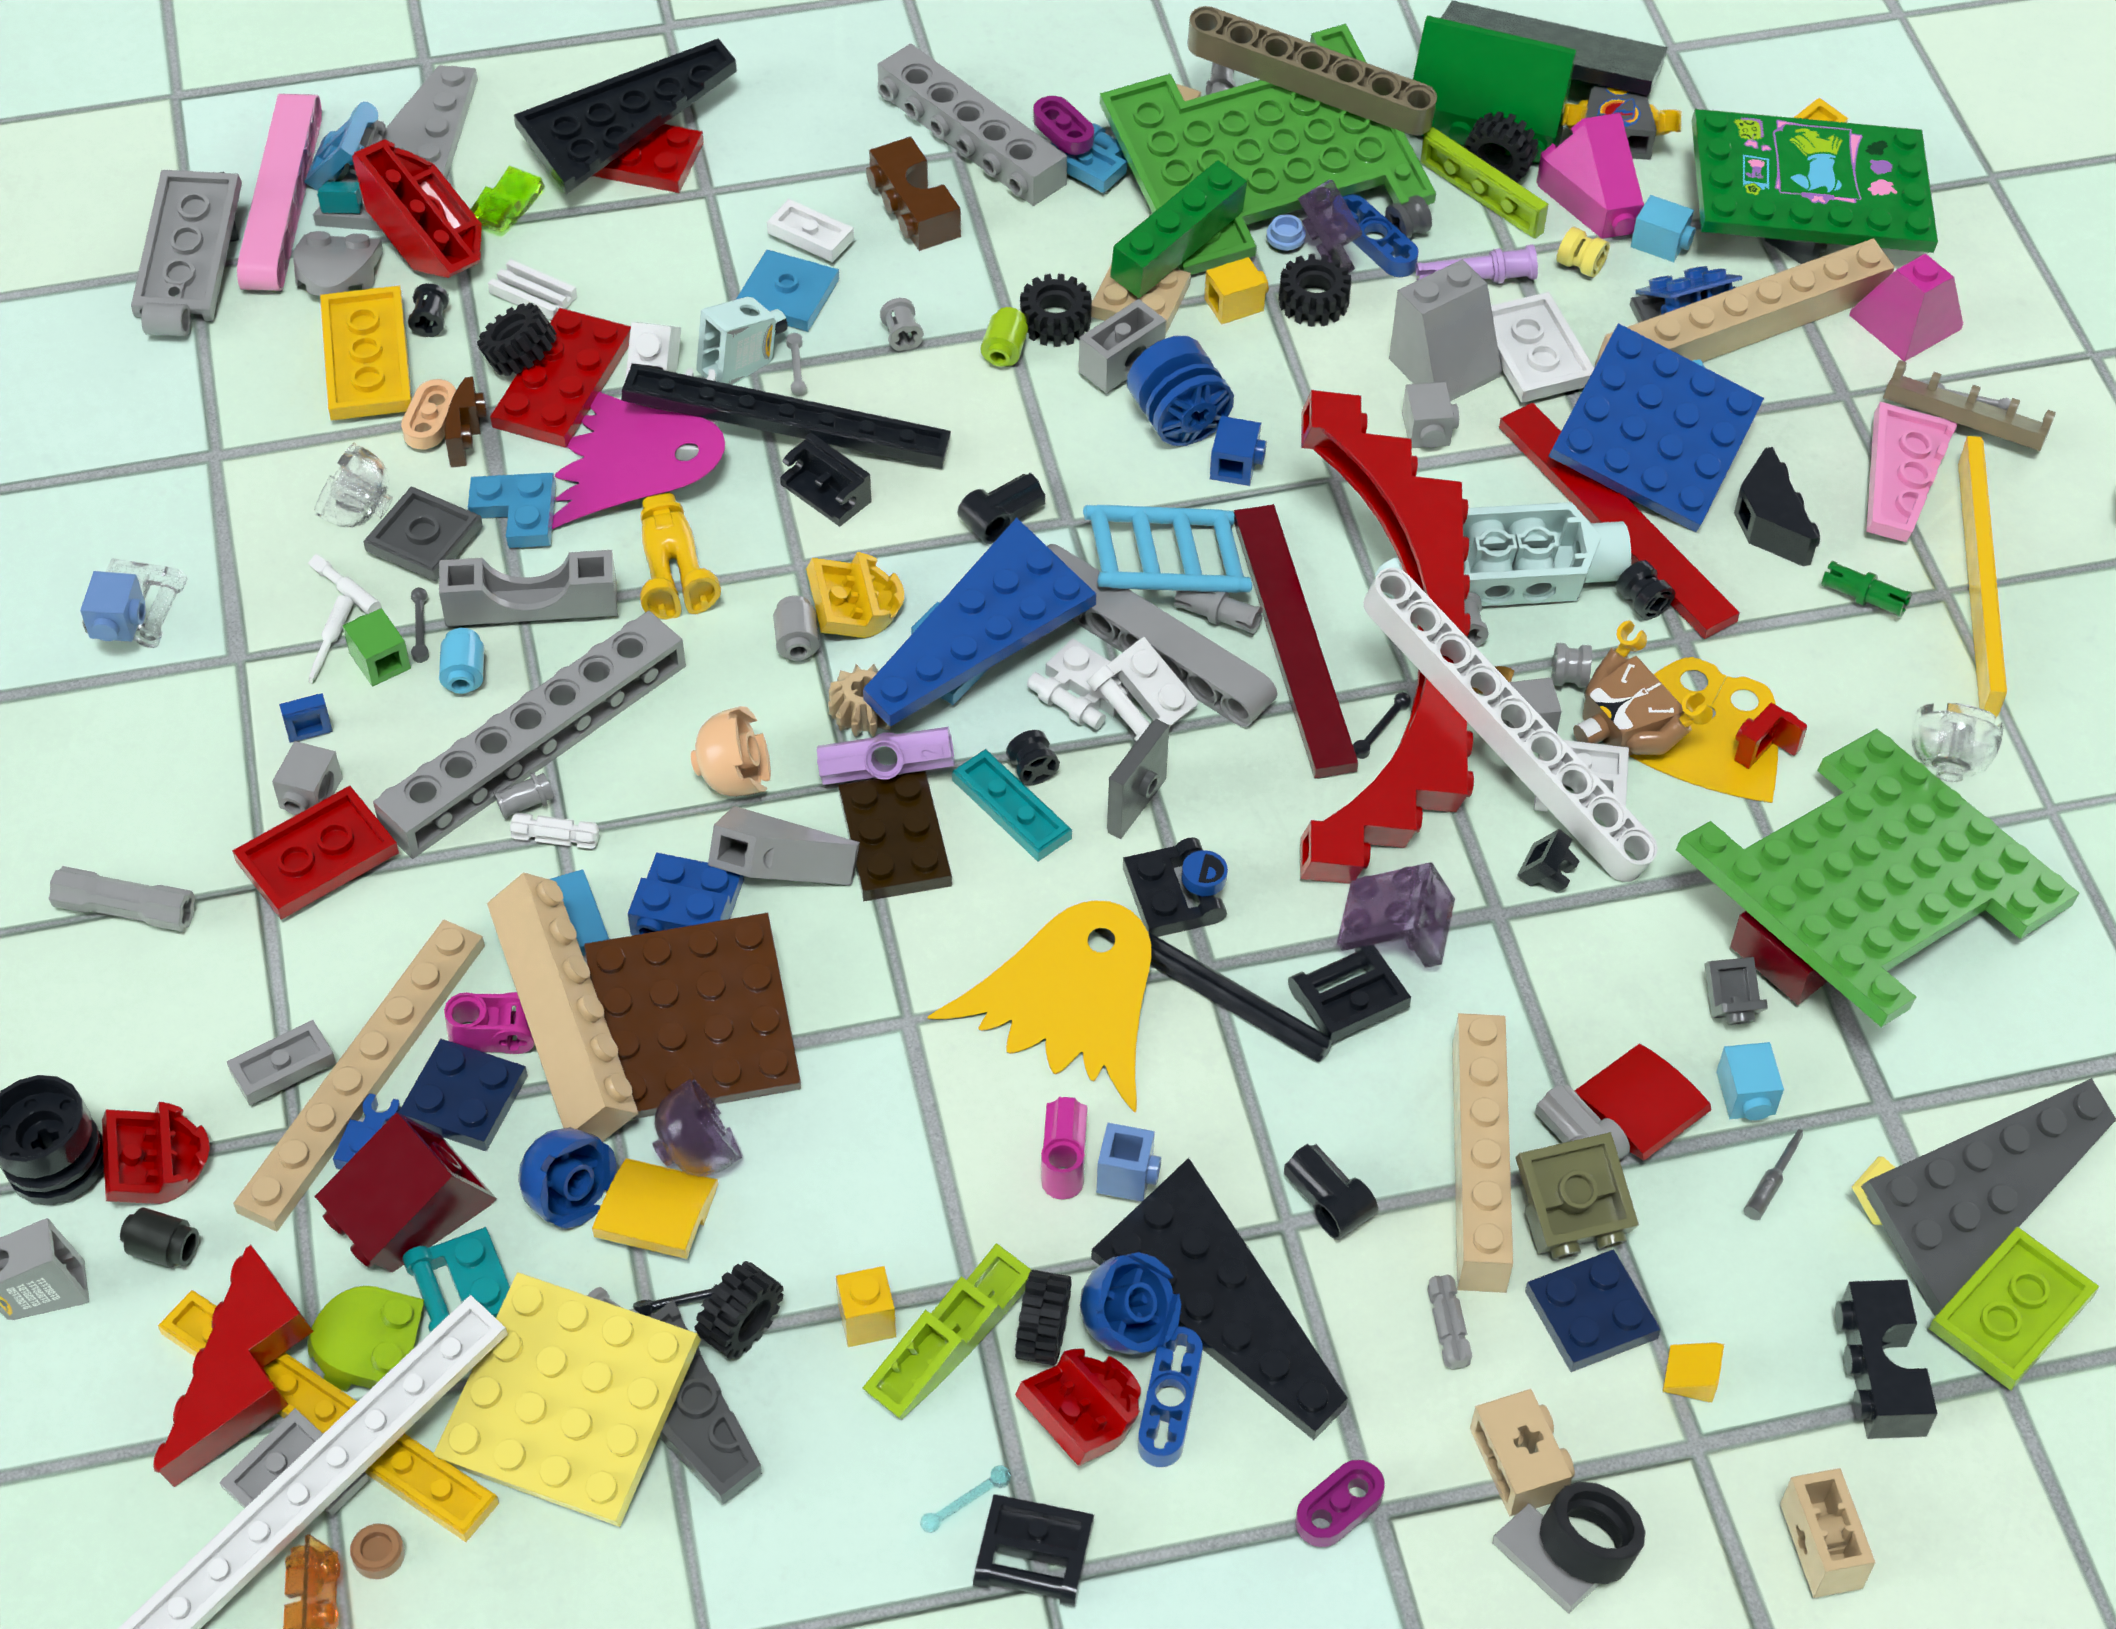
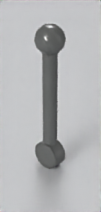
[411,587,429,663]

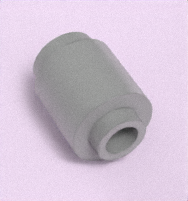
[773,596,819,661]

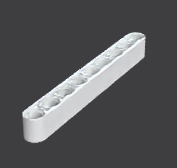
[1363,568,1658,882]

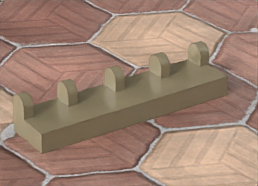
[1883,360,2056,451]

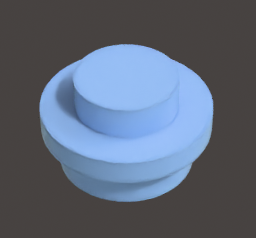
[1266,214,1306,251]

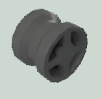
[1385,195,1432,239]

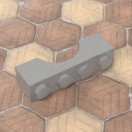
[439,550,617,626]

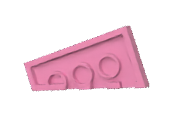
[1866,402,1958,542]

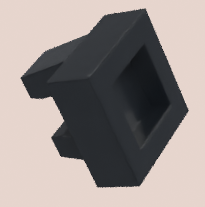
[1517,829,1580,893]

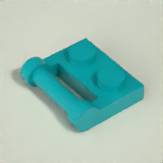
[402,1227,510,1333]

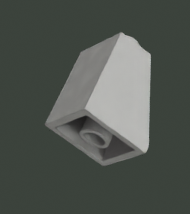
[1389,259,1502,401]

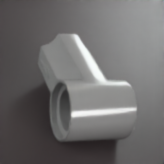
[1535,1084,1630,1160]

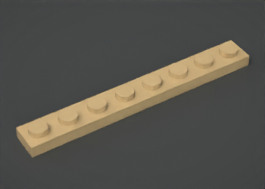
[233,919,485,1232]

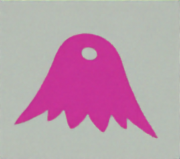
[552,391,725,529]

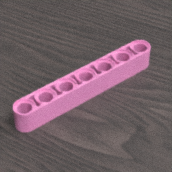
[237,94,322,291]

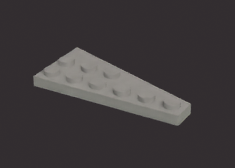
[313,65,478,231]

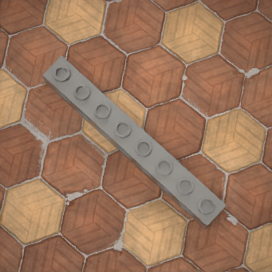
[373,611,686,859]

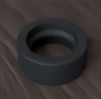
[1540,1481,1646,1584]

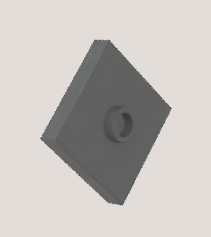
[363,486,483,581]
[1107,719,1169,839]

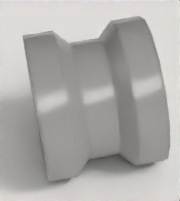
[1552,643,1592,688]

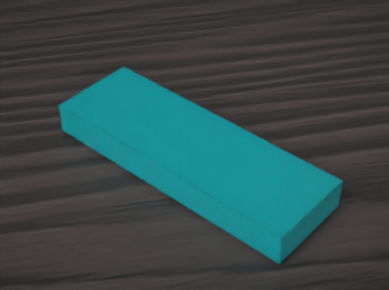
[952,749,1072,862]

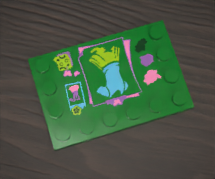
[1691,109,1938,253]

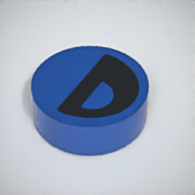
[1181,850,1228,896]

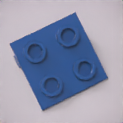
[1635,266,1743,314]

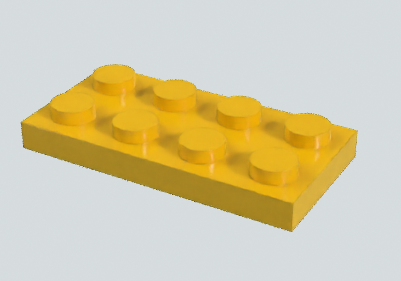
[320,285,412,421]

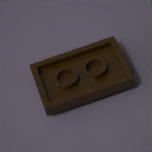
[838,770,952,902]

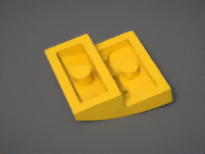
[592,1158,718,1259]

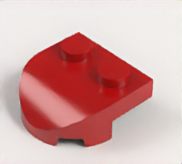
[102,1102,210,1204]
[1015,1348,1141,1466]

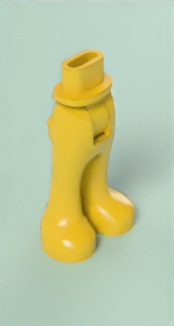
[640,493,721,620]

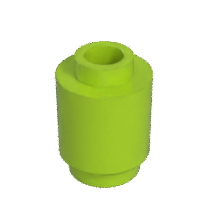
[980,307,1028,367]

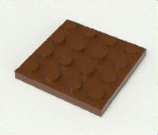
[584,912,801,1120]

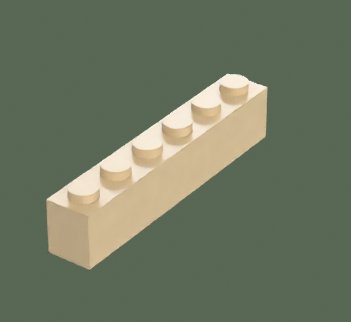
[487,872,639,1142]
[1452,1013,1513,1293]

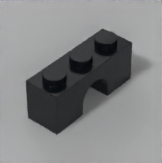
[1835,1279,1938,1439]

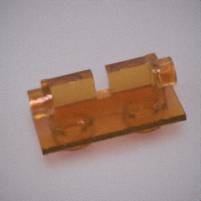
[283,1534,341,1629]

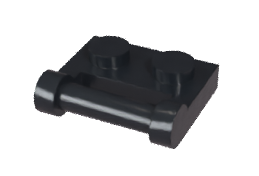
[1123,837,1227,937]
[1288,941,1411,1043]
[973,1494,1094,1607]

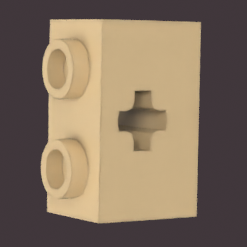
[1470,1389,1575,1517]
[1780,1468,1875,1598]

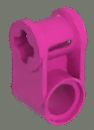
[444,992,534,1054]

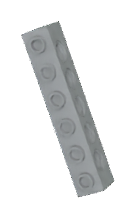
[877,43,1067,206]

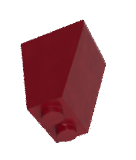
[314,1112,497,1272]

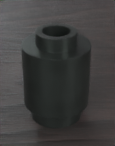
[120,1207,199,1268]

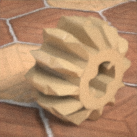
[828,664,890,738]

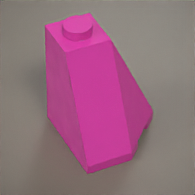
[1536,113,1644,239]
[1849,253,1963,362]

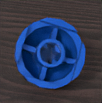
[518,1127,617,1229]
[1080,1252,1181,1355]

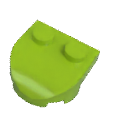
[307,1286,424,1392]

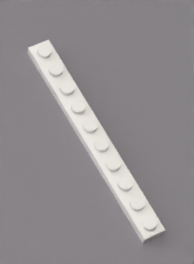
[118,1295,508,1629]

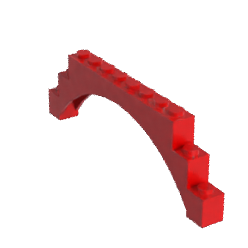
[1300,390,1474,884]

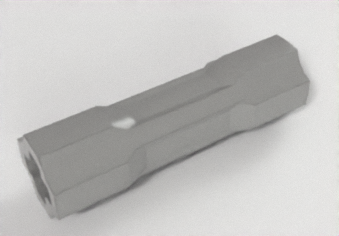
[49,866,195,932]

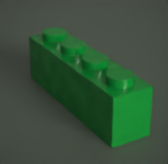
[1110,160,1247,299]

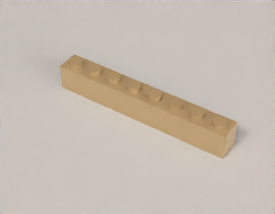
[1595,238,1895,366]

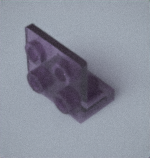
[1337,862,1455,968]

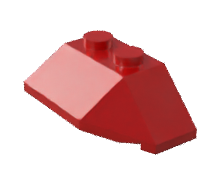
[352,139,482,278]

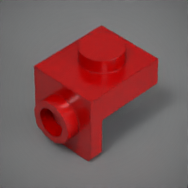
[1734,702,1807,769]

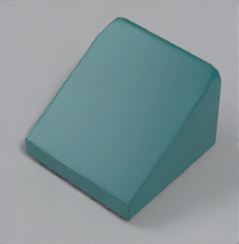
[317,182,362,213]

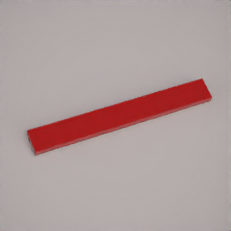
[1499,402,1740,639]

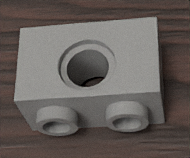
[1079,299,1166,393]

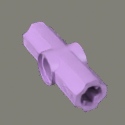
[817,727,955,785]

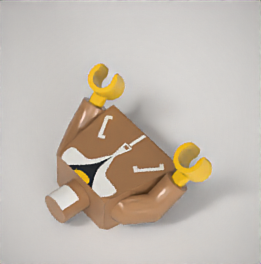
[1573,620,1713,756]

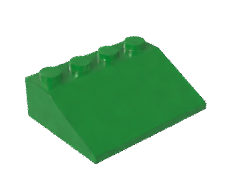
[1413,15,1577,164]

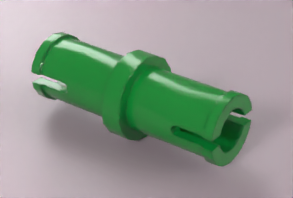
[1822,560,1912,617]

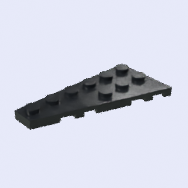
[514,38,737,194]
[1091,1158,1348,1440]

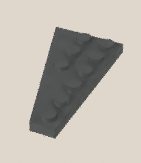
[1861,1078,2116,1316]

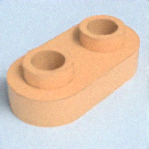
[401,379,456,449]

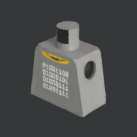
[0,1218,89,1320]

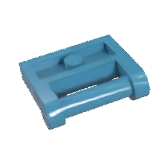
[304,102,378,190]

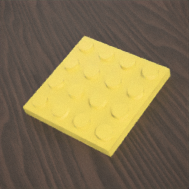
[433,1272,701,1527]

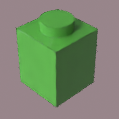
[343,608,411,687]

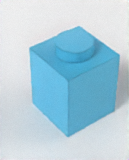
[1631,195,1696,262]
[1716,1042,1784,1120]

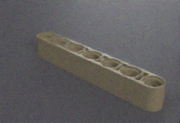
[1187,6,1437,135]

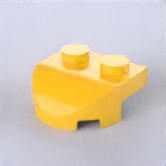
[806,552,905,638]

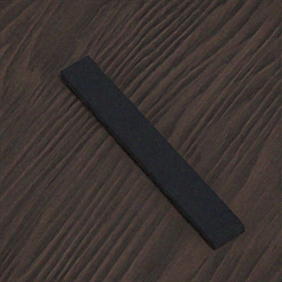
[621,364,951,468]

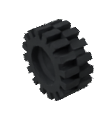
[1464,112,1539,183]
[1278,254,1352,327]
[1020,273,1092,347]
[477,303,557,376]
[695,1261,784,1359]
[1015,1269,1072,1366]

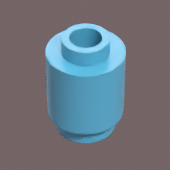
[439,628,484,694]

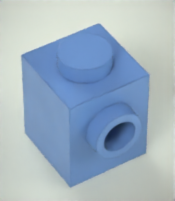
[80,571,146,642]
[1096,1122,1161,1202]

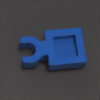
[333,1093,401,1170]

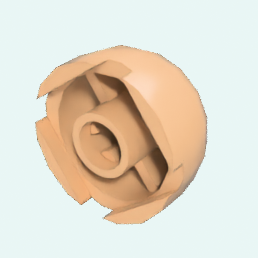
[691,706,771,797]

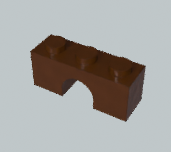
[866,136,961,251]

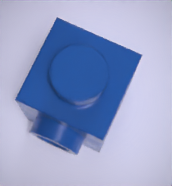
[1210,416,1267,486]

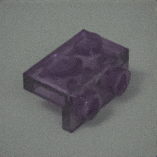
[1298,180,1363,273]

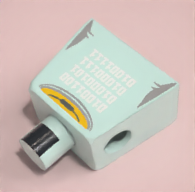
[696,297,788,385]

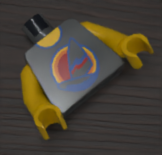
[1561,86,1682,160]

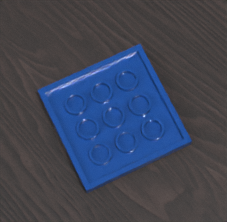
[1548,323,1764,532]

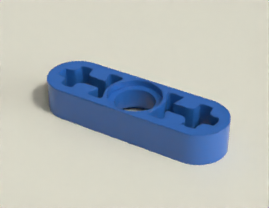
[1333,194,1419,277]
[1138,1327,1203,1467]

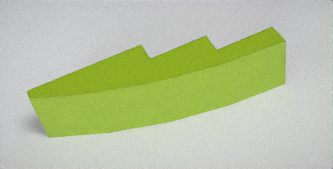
[862,1243,1031,1420]

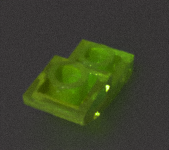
[470,166,545,233]

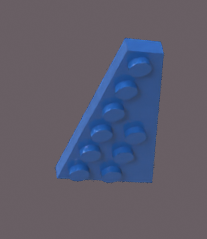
[863,517,1097,727]

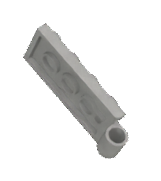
[131,170,242,336]

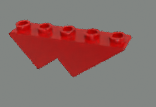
[153,1245,314,1487]

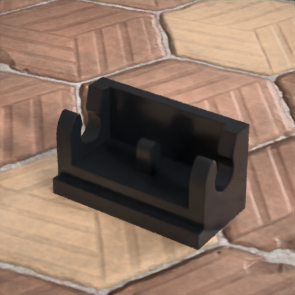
[780,432,872,527]

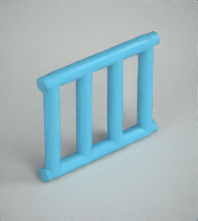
[1083,505,1252,593]

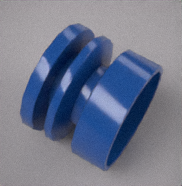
[1127,336,1234,446]

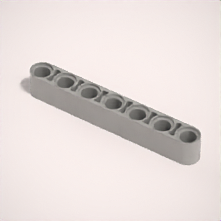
[1047,544,1277,727]

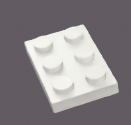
[1491,292,1594,403]

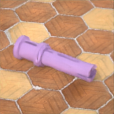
[1416,244,1538,284]

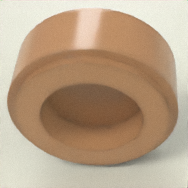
[350,1524,405,1579]

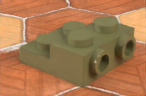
[1515,1132,1639,1260]

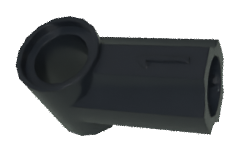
[957,473,1045,544]
[1284,1144,1378,1240]

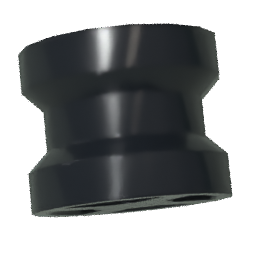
[1006,730,1060,785]

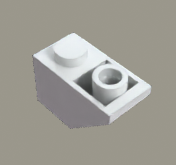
[626,322,681,407]

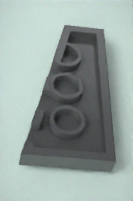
[650,1300,762,1505]

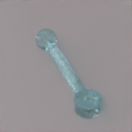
[920,1465,1011,1533]

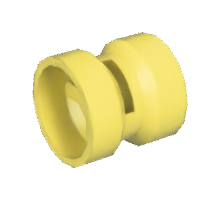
[1556,226,1610,278]

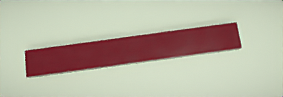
[1234,504,1358,778]

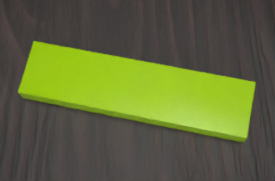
[1420,127,1549,239]

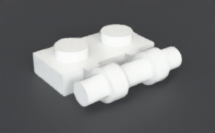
[1027,638,1133,730]

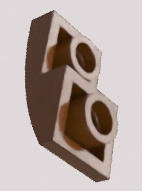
[445,376,487,468]

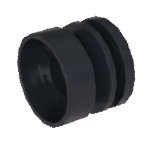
[0,1075,104,1205]

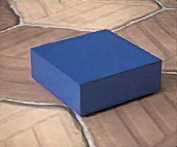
[279,693,333,742]

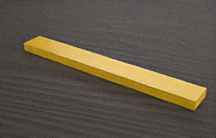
[1958,436,2007,719]
[158,1290,499,1542]

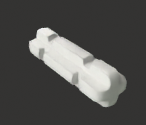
[510,813,599,849]

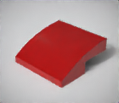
[1574,1043,1711,1161]

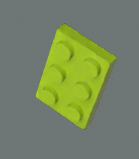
[1929,1226,2100,1390]

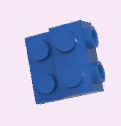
[627,852,744,935]

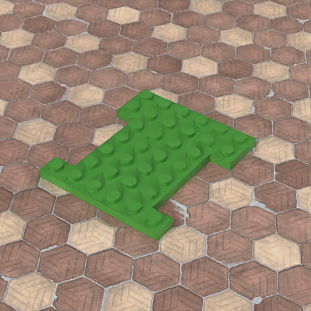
[1099,23,1436,275]
[1676,728,2080,1028]

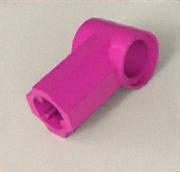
[1041,1097,1088,1200]

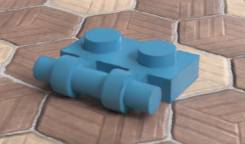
[1050,123,1127,193]

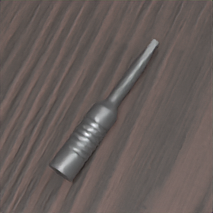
[1743,1129,1803,1220]

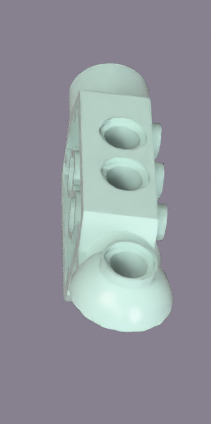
[1375,502,1631,606]

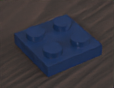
[398,1038,528,1152]
[1525,1249,1661,1372]

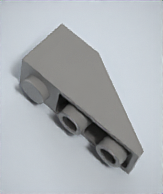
[708,806,860,885]

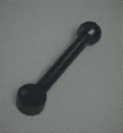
[1353,692,1411,759]
[633,1282,722,1315]

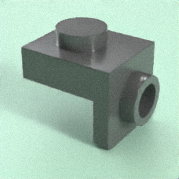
[1704,957,1768,1025]

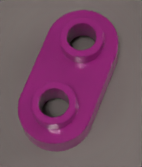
[1033,96,1094,155]
[1295,1460,1385,1547]

